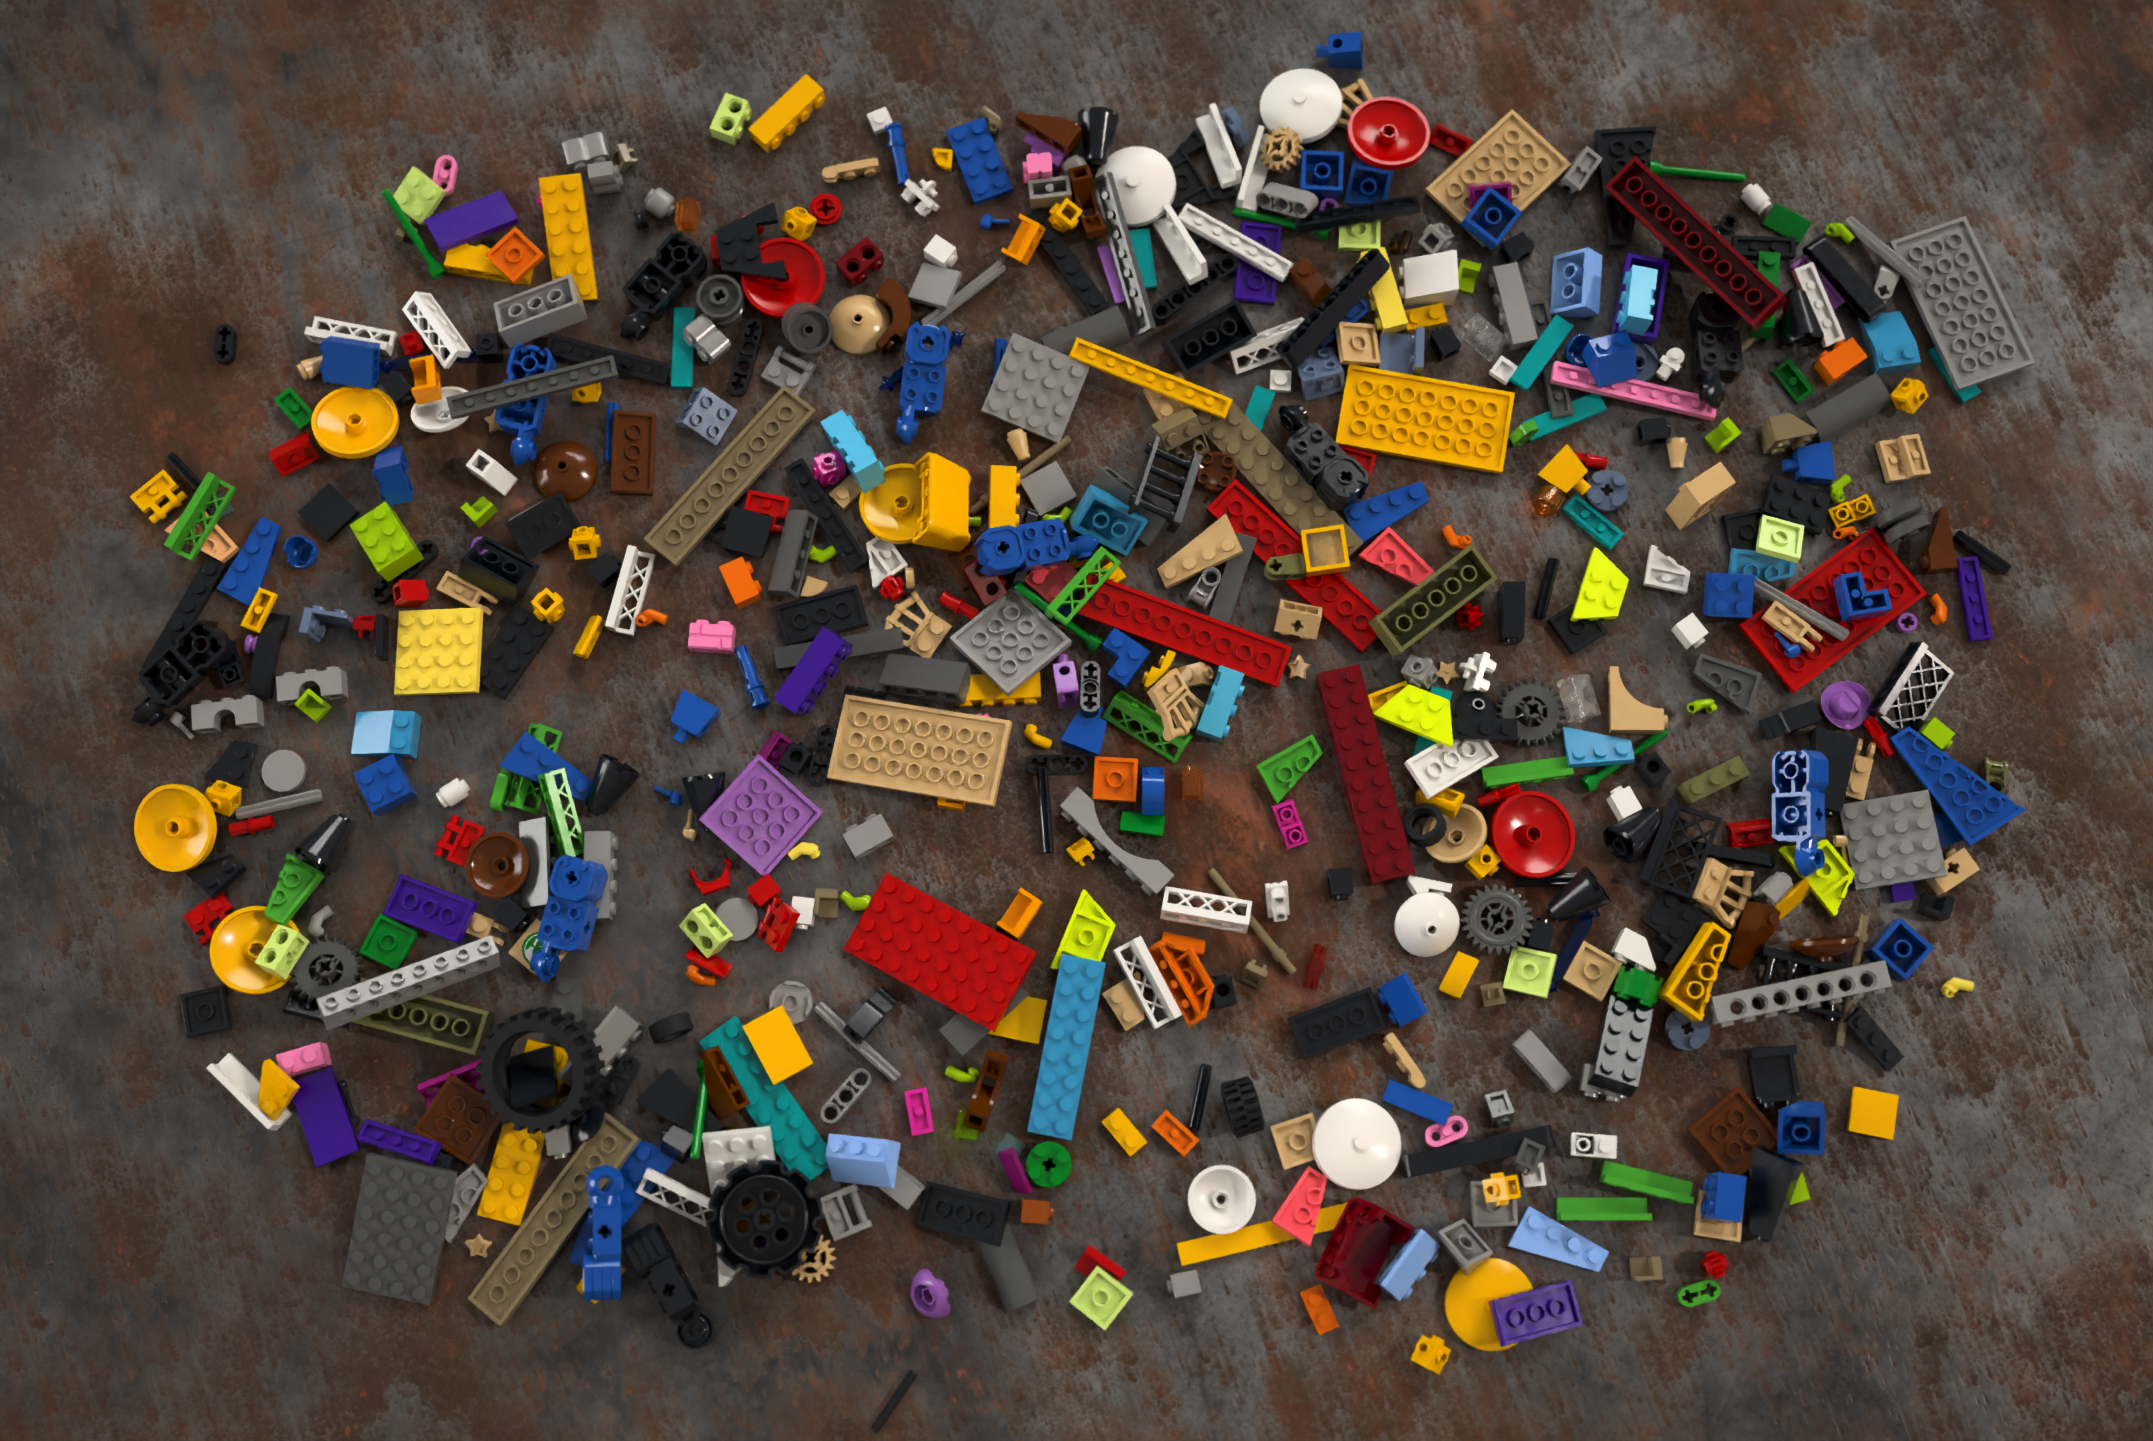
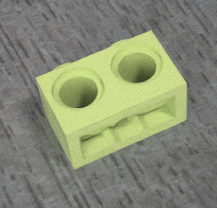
[709,93,752,145]
[679,903,733,958]
[255,924,310,980]

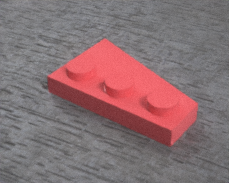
[1358,527,1434,586]
[1272,1166,1327,1247]

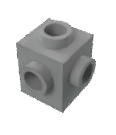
[1418,222,1455,254]
[1401,654,1438,690]

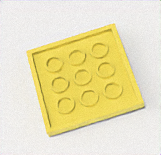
[394,607,483,696]

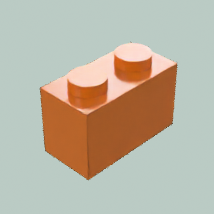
[1813,337,1868,386]
[719,557,763,610]

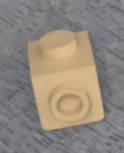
[1178,662,1213,688]

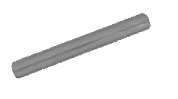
[1844,216,1927,288]
[921,261,1006,326]
[1754,578,1849,641]
[814,1002,901,1083]

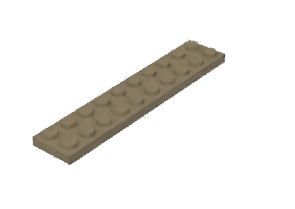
[644,385,816,567]
[1195,390,1364,557]
[467,1112,642,1326]

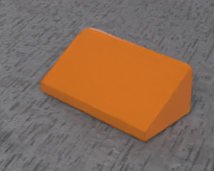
[1161,932,1206,957]

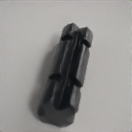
[844,685,887,701]

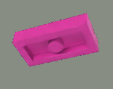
[904,1087,934,1136]

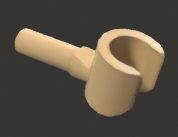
[683,809,697,841]
[1832,835,1850,864]

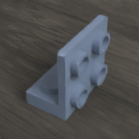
[1379,327,1425,376]
[1296,347,1345,401]
[675,387,737,445]
[299,605,353,644]

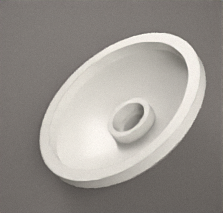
[411,386,469,433]
[1394,892,1460,957]
[1188,1165,1256,1234]

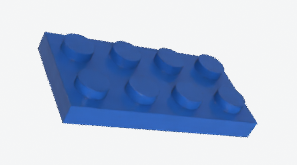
[946,117,1013,205]

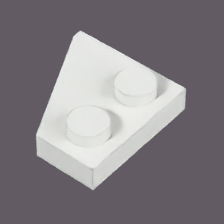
[866,537,908,590]
[1643,545,1690,594]

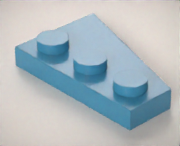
[1728,548,1795,582]
[1561,727,1635,768]

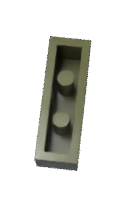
[1676,756,1750,807]

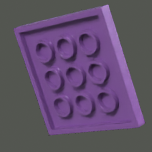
[699,754,823,876]

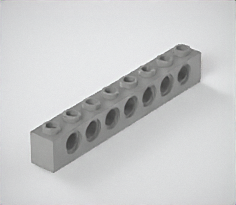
[317,935,501,1031]
[1707,960,1892,1028]

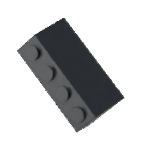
[1161,299,1257,376]

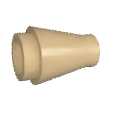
[296,355,323,380]
[1006,428,1030,461]
[1666,437,1688,469]

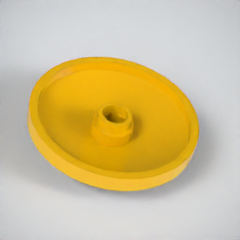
[311,386,399,459]
[859,463,922,544]
[134,784,217,872]
[210,906,300,995]
[1444,1258,1533,1351]

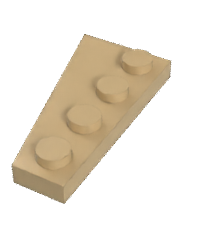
[1157,514,1244,589]

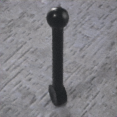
[338,1080,360,1124]

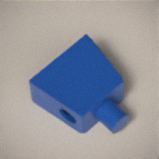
[1317,32,1364,69]
[1782,441,1835,486]
[670,689,721,745]
[1061,705,1107,757]

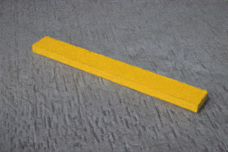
[1069,338,1233,420]
[1176,1202,1348,1266]

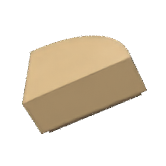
[800,576,828,598]

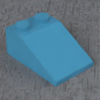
[1858,311,1921,376]
[1069,484,1148,556]
[351,710,422,759]

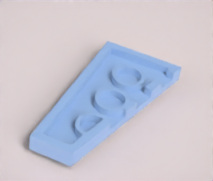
[1507,1206,1609,1272]

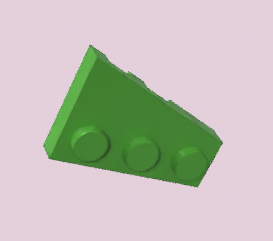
[1255,734,1323,804]
[264,853,325,926]

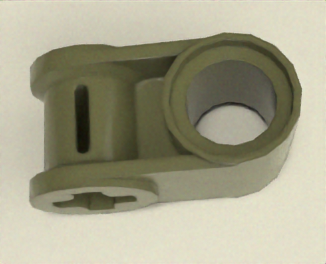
[1264,553,1307,581]
[1980,757,2008,794]

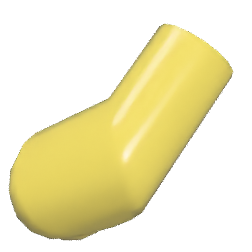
[787,842,820,861]
[1941,977,1974,998]

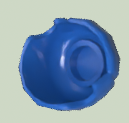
[1565,334,1593,368]
[283,535,318,569]

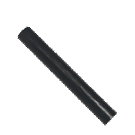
[871,1370,918,1433]

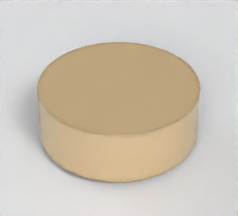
[904,567,915,589]

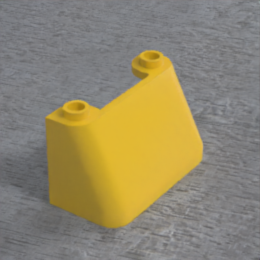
[912,452,971,552]

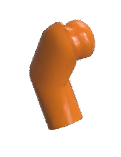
[1441,525,1472,549]
[1833,526,1860,541]
[1928,593,1947,626]
[635,609,668,627]
[686,964,717,987]

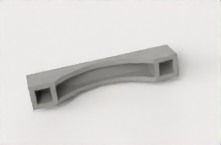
[1060,787,1174,897]

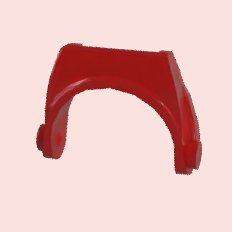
[689,858,732,896]

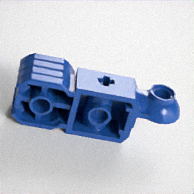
[895,321,950,446]
[494,343,558,466]
[974,518,1099,577]
[1771,749,1829,877]
[530,854,608,983]
[583,1165,624,1301]

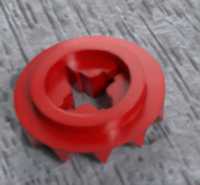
[809,193,842,226]

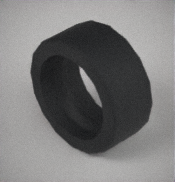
[1403,803,1447,847]
[648,1012,694,1044]

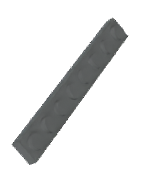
[1093,172,1156,336]
[446,355,619,420]

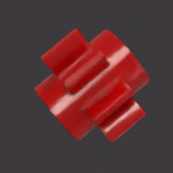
[879,575,906,602]
[1455,602,1483,631]
[1700,1250,1729,1279]

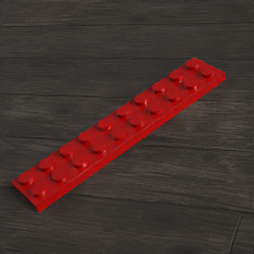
[1206,479,1382,653]
[1077,574,1292,688]

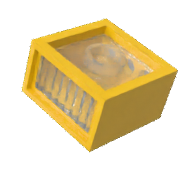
[1301,524,1350,577]

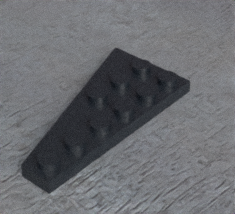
[1594,126,1657,248]

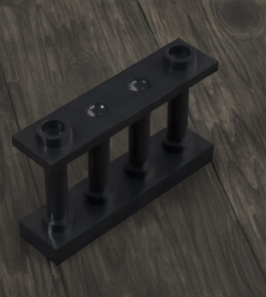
[1127,436,1203,534]
[1752,946,1852,1022]

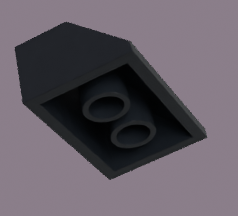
[458,536,540,607]

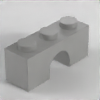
[276,666,349,706]
[191,695,264,734]

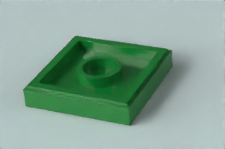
[358,913,420,970]

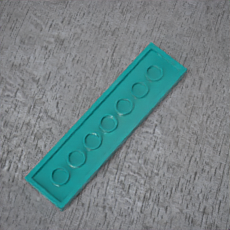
[700,1016,829,1181]

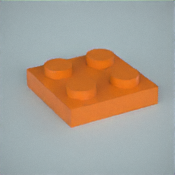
[485,227,545,285]
[1092,756,1138,803]

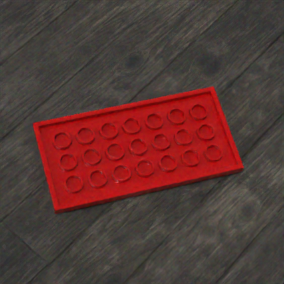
[1738,527,1927,694]
[843,873,1038,1032]

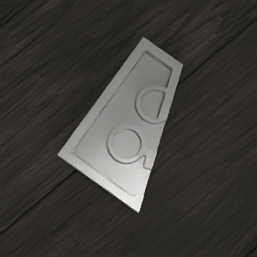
[445,1163,489,1244]

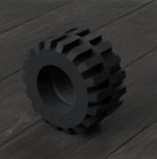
[1221,1076,1264,1138]

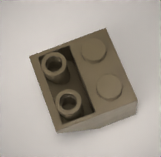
[1151,407,1210,469]
[1758,413,1817,455]

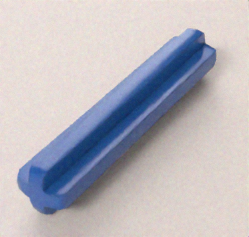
[605,402,619,464]

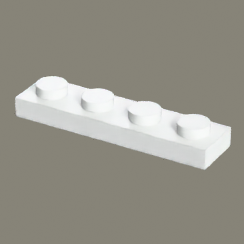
[1791,262,1845,348]

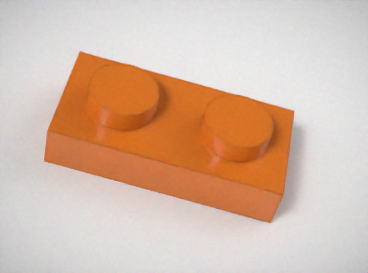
[1151,1110,1199,1157]
[1300,1283,1339,1335]

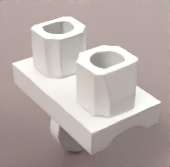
[901,179,940,217]
[1655,348,1684,382]
[1459,652,1497,692]
[1265,880,1290,922]

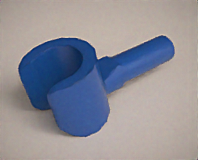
[980,214,1010,230]
[1774,631,1801,658]
[654,786,683,806]

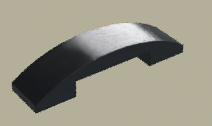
[250,613,290,699]

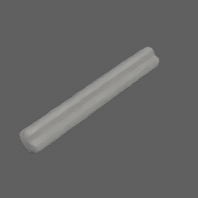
[235,789,323,820]

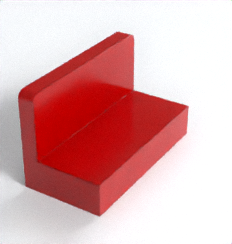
[269,432,320,477]
[1075,1245,1127,1281]

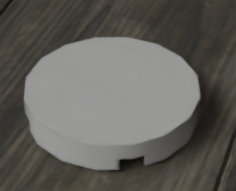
[261,750,307,793]
[716,898,759,942]
[769,981,813,1025]

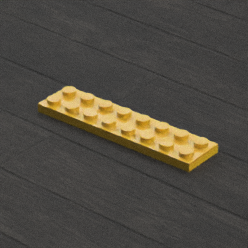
[477,1039,570,1226]

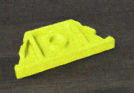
[1570,547,1629,622]
[1374,684,1453,748]
[1778,839,1855,917]
[1051,889,1116,969]

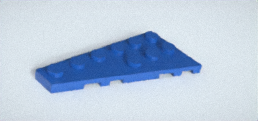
[1889,726,2026,847]
[568,1140,675,1267]

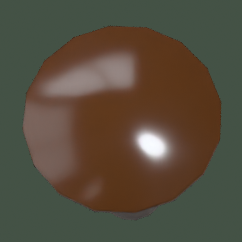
[1196,451,1237,491]

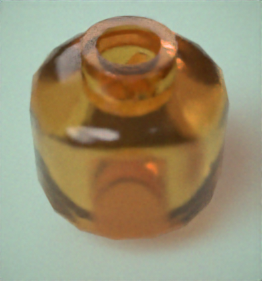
[1533,485,1564,517]

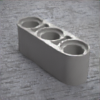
[1256,182,1318,218]
[1512,1030,1572,1094]
[820,1069,872,1124]

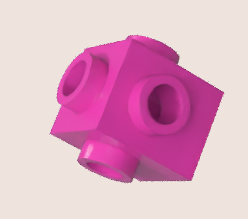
[812,450,846,486]

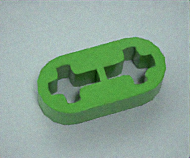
[1509,420,1539,447]
[490,770,513,812]
[1676,1280,1720,1307]

